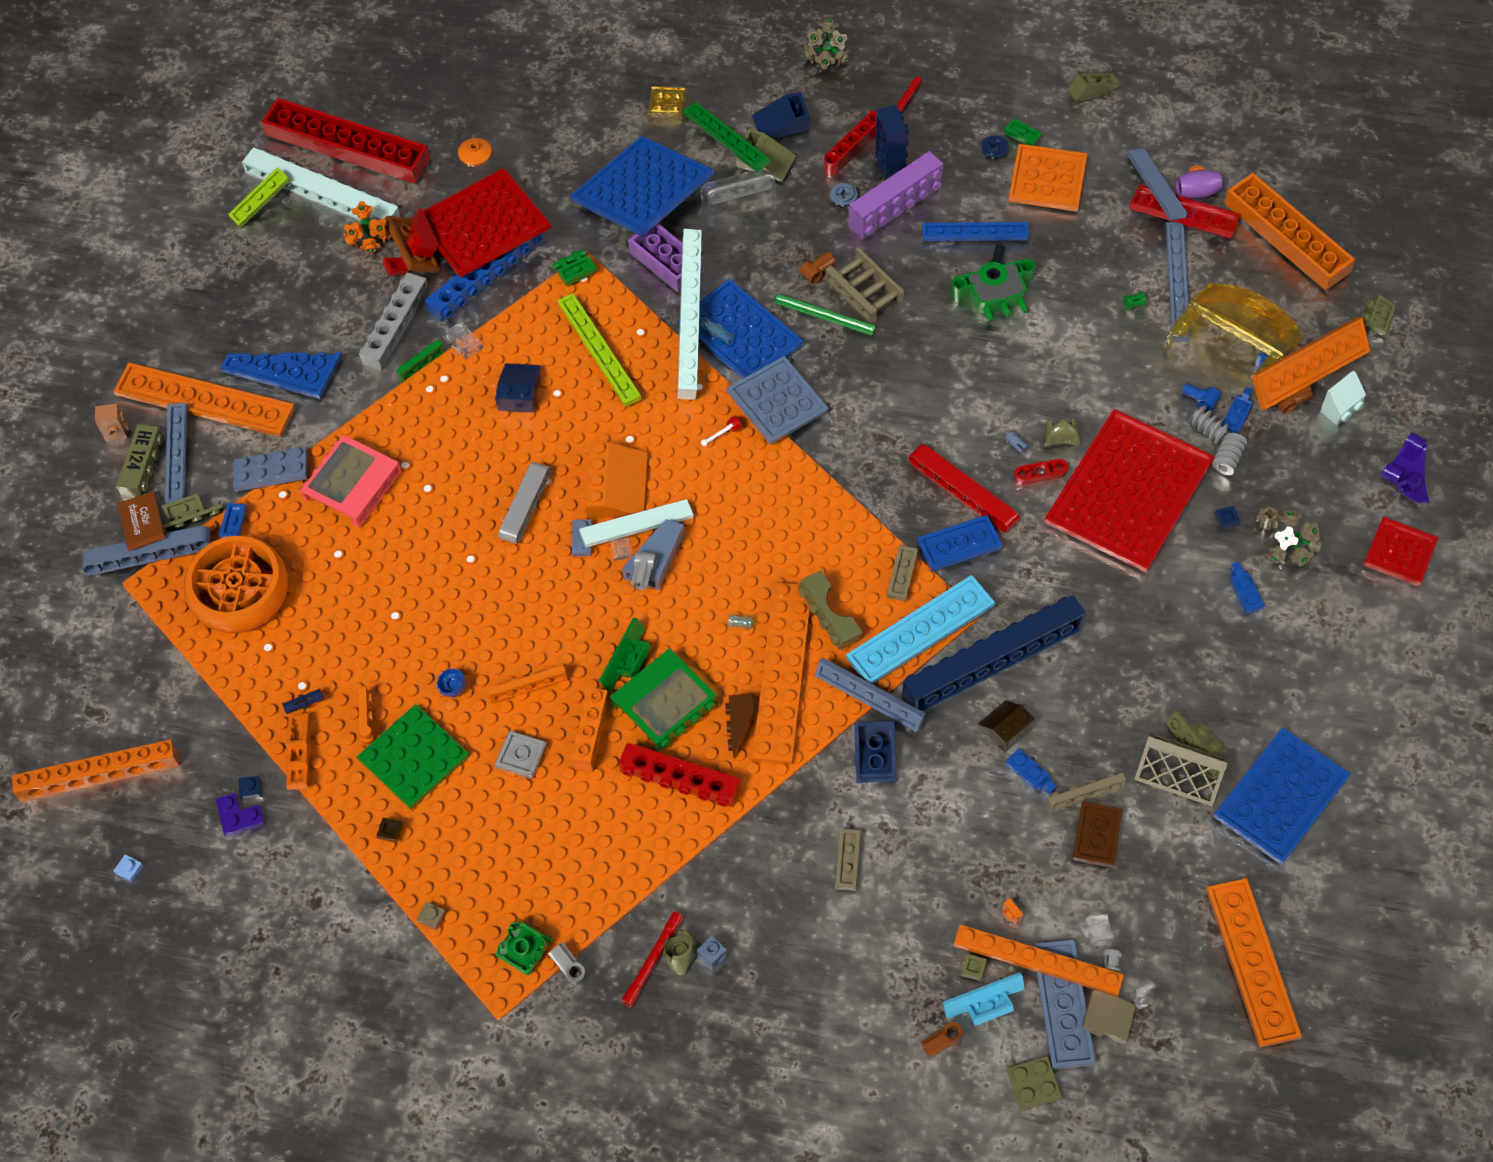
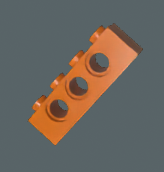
[571,687,609,772]

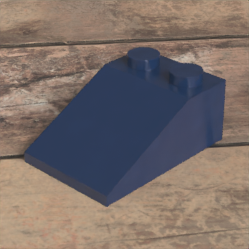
[495,363,541,413]
[854,720,897,783]

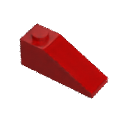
[407,208,439,258]

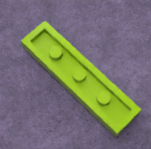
[228,167,291,228]

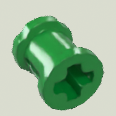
[1123,291,1146,311]

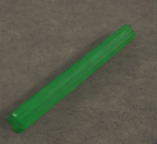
[775,294,875,335]

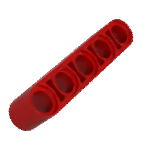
[824,111,876,175]

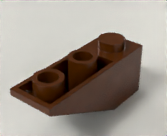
[725,694,754,758]

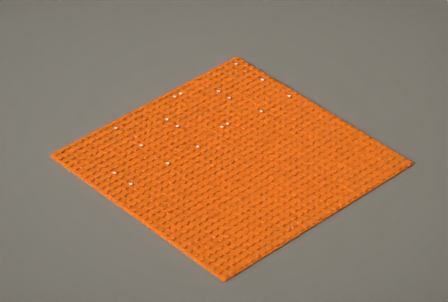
[123,252,980,1020]

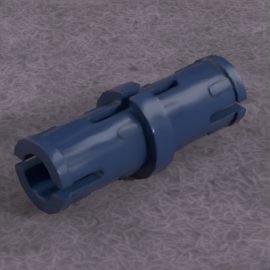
[282,688,324,714]

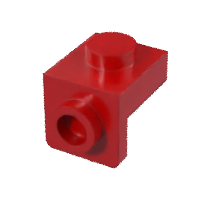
[383,256,409,276]

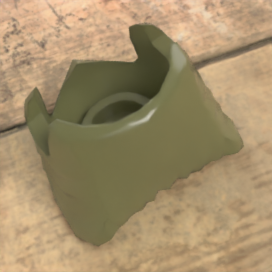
[1045,417,1080,448]
[663,930,702,975]

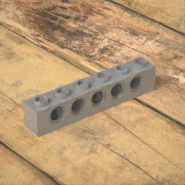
[359,272,429,371]

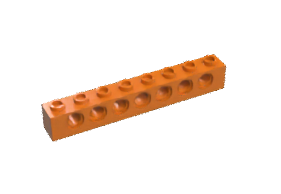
[12,739,179,802]

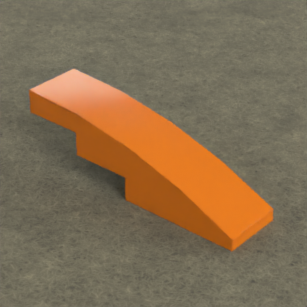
[286,713,310,790]

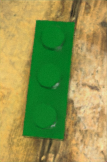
[396,340,445,383]

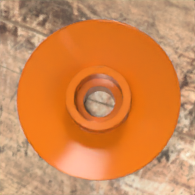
[458,138,492,166]

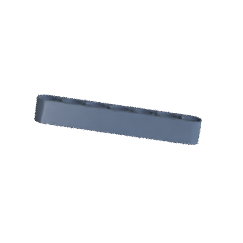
[82,526,211,575]

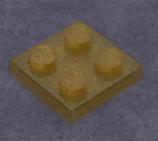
[648,86,685,118]

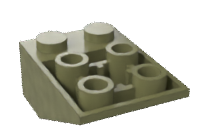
[735,128,796,182]

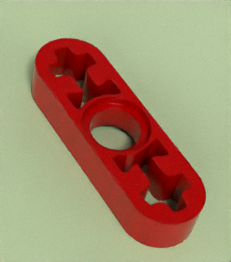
[1014,459,1068,485]

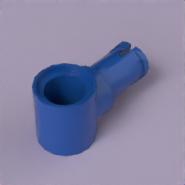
[1182,383,1221,412]

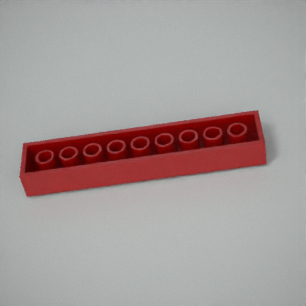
[261,98,431,184]

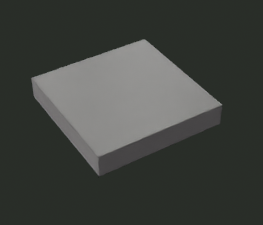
[495,730,547,779]

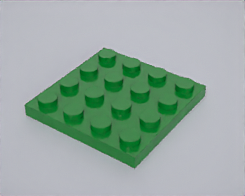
[356,704,470,810]

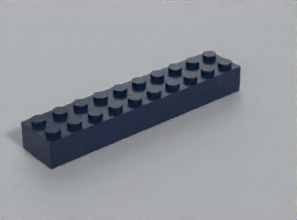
[902,595,1086,712]

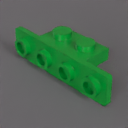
[599,618,652,691]

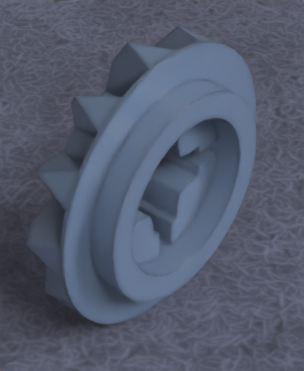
[830,183,858,207]

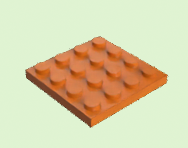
[1008,144,1087,212]

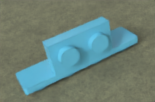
[943,972,1025,1026]

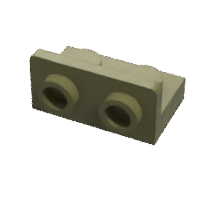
[1361,294,1396,336]

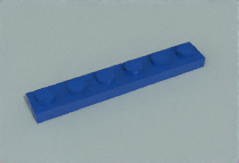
[922,222,1029,241]

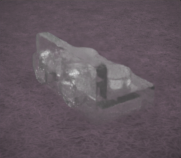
[443,321,483,359]

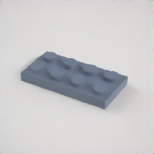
[233,446,308,492]

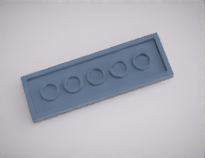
[1032,940,1095,1070]

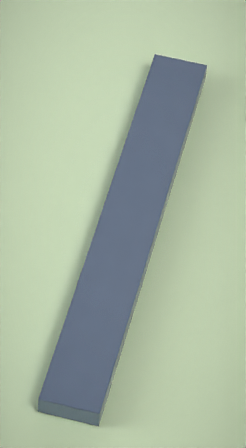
[1165,222,1191,342]

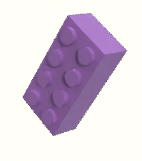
[628,223,704,292]

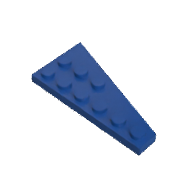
[221,352,342,399]

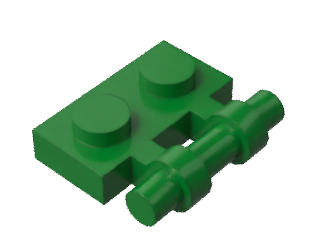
[552,249,597,286]

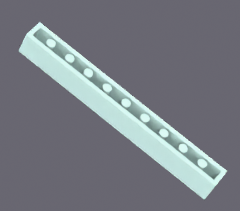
[242,147,401,225]
[677,229,702,400]

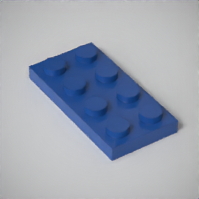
[917,515,1002,572]

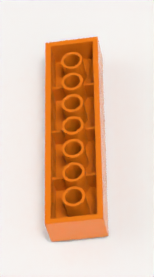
[1224,173,1355,291]

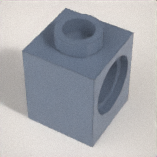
[697,936,727,972]

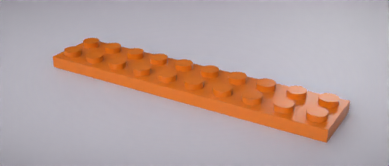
[113,362,295,437]
[752,582,810,765]

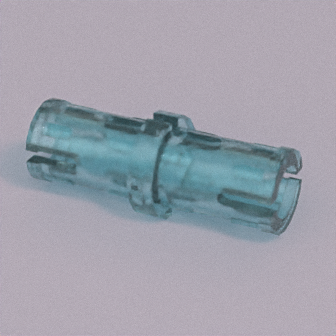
[699,317,735,345]

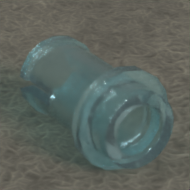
[728,615,753,630]

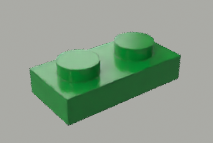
[1004,118,1042,146]

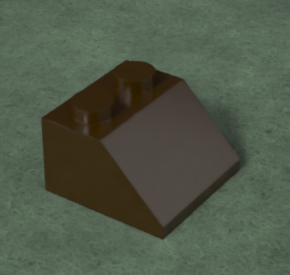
[977,700,1035,753]

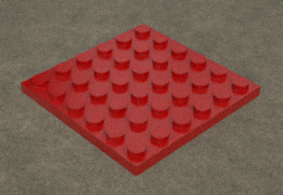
[423,168,552,278]

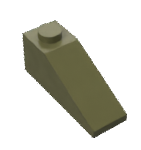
[1068,73,1122,101]

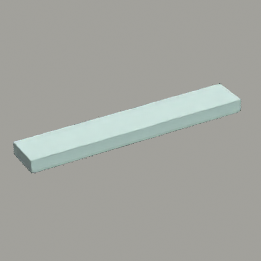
[579,499,693,548]

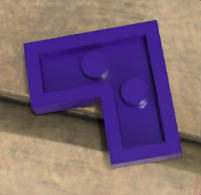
[215,793,265,837]

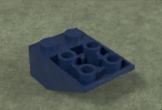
[752,92,810,139]

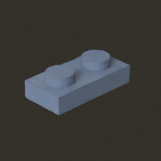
[572,519,592,557]

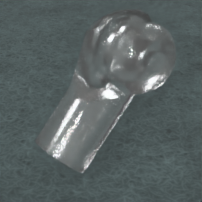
[1133,979,1155,1009]

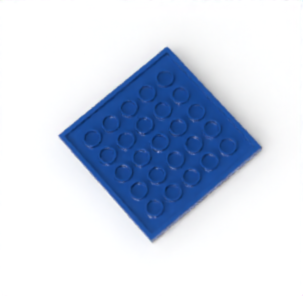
[570,136,714,237]

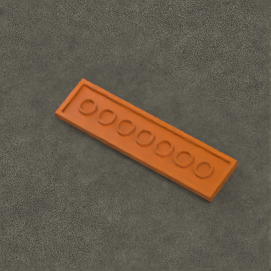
[1252,317,1370,410]
[1206,878,1302,1048]

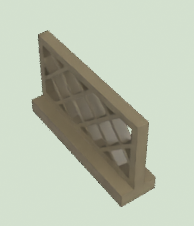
[1134,732,1228,807]

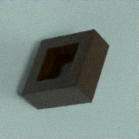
[376,817,403,843]

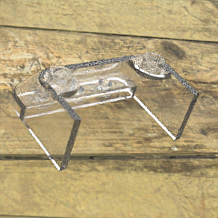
[701,169,776,228]

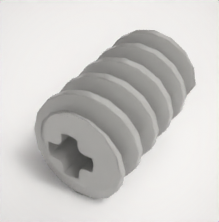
[1189,406,1230,445]
[1212,433,1247,475]

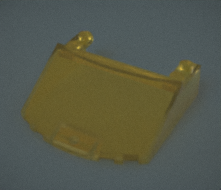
[1164,283,1304,400]

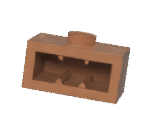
[95,403,130,442]

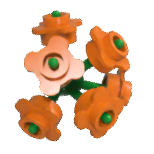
[343,201,392,253]

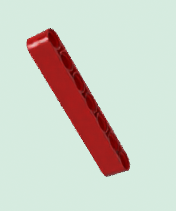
[908,444,1020,533]

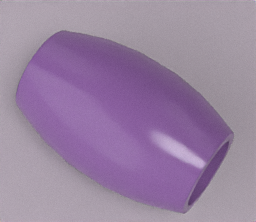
[1175,170,1222,199]

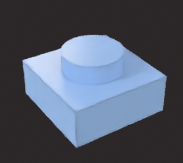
[113,854,143,883]

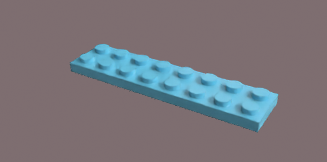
[846,575,995,684]

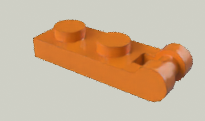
[358,686,375,744]

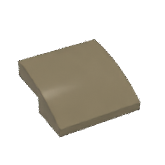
[1082,990,1136,1044]

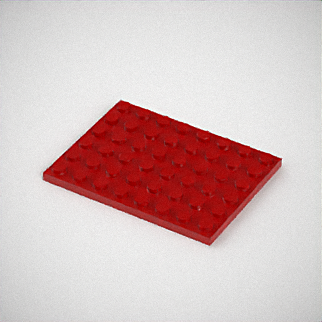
[1044,409,1215,573]

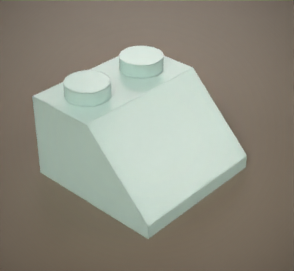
[1320,371,1366,425]

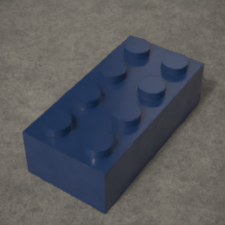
[875,105,909,180]

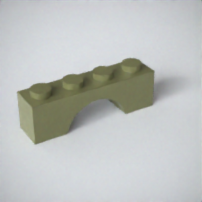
[798,570,863,651]

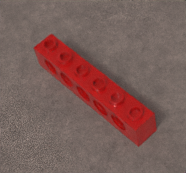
[618,742,741,807]

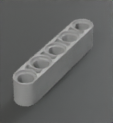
[499,462,551,544]

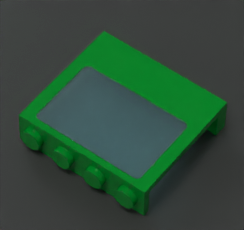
[610,648,717,752]

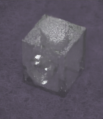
[1082,913,1113,948]

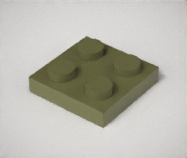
[1006,1056,1062,1112]

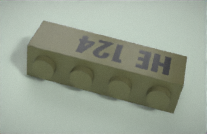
[116,424,164,497]

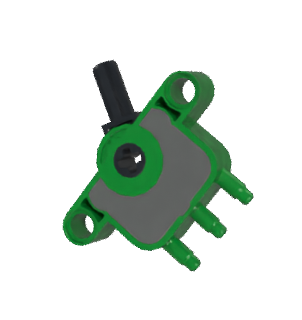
[950,243,1035,322]

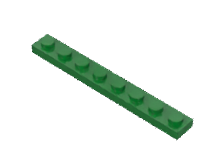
[683,102,770,172]

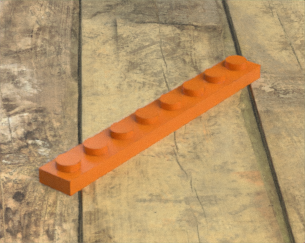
[954,925,1124,996]

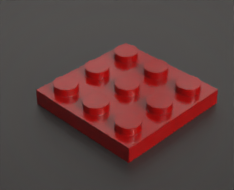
[1363,517,1439,587]

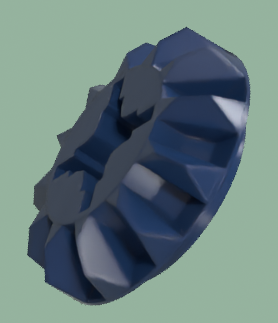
[981,135,1009,159]

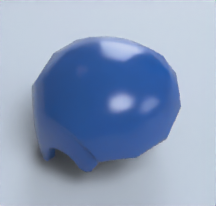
[436,668,466,698]

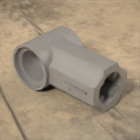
[631,551,657,590]
[548,942,585,984]

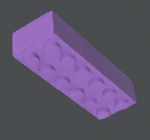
[849,151,943,239]

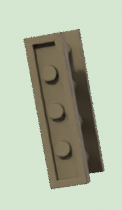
[825,247,904,324]

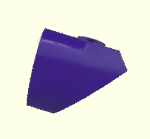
[1381,432,1429,503]

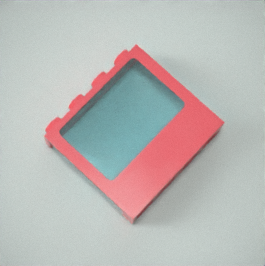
[300,435,401,528]

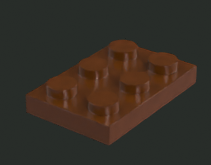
[1072,801,1123,868]

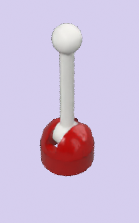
[701,415,742,446]

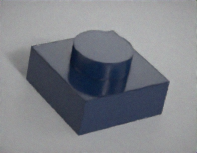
[1215,506,1240,530]
[239,776,261,799]

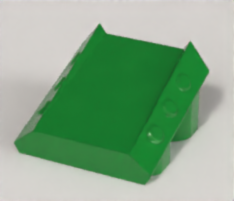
[494,918,553,976]

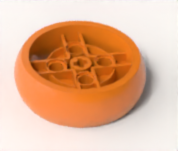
[184,535,288,633]

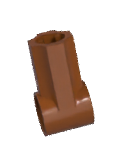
[799,252,836,284]
[1277,386,1313,414]
[920,1022,962,1059]

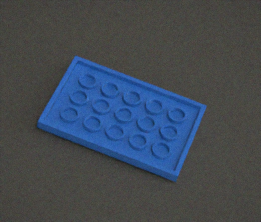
[677,278,804,379]
[1213,727,1351,865]

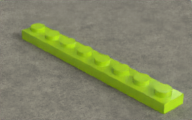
[557,293,641,407]

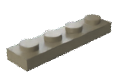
[1046,773,1126,813]

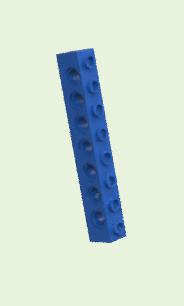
[425,233,544,322]

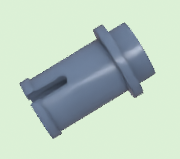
[1005,431,1029,454]

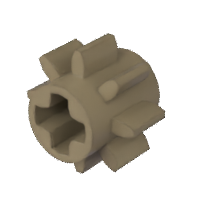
[1256,506,1281,531]

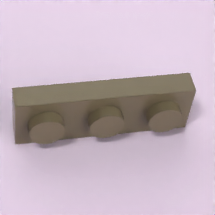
[887,545,918,602]
[835,829,861,891]

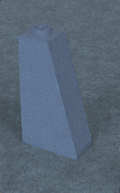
[622,519,685,590]

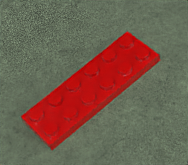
[1129,184,1241,238]

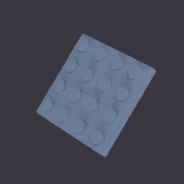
[726,356,829,445]

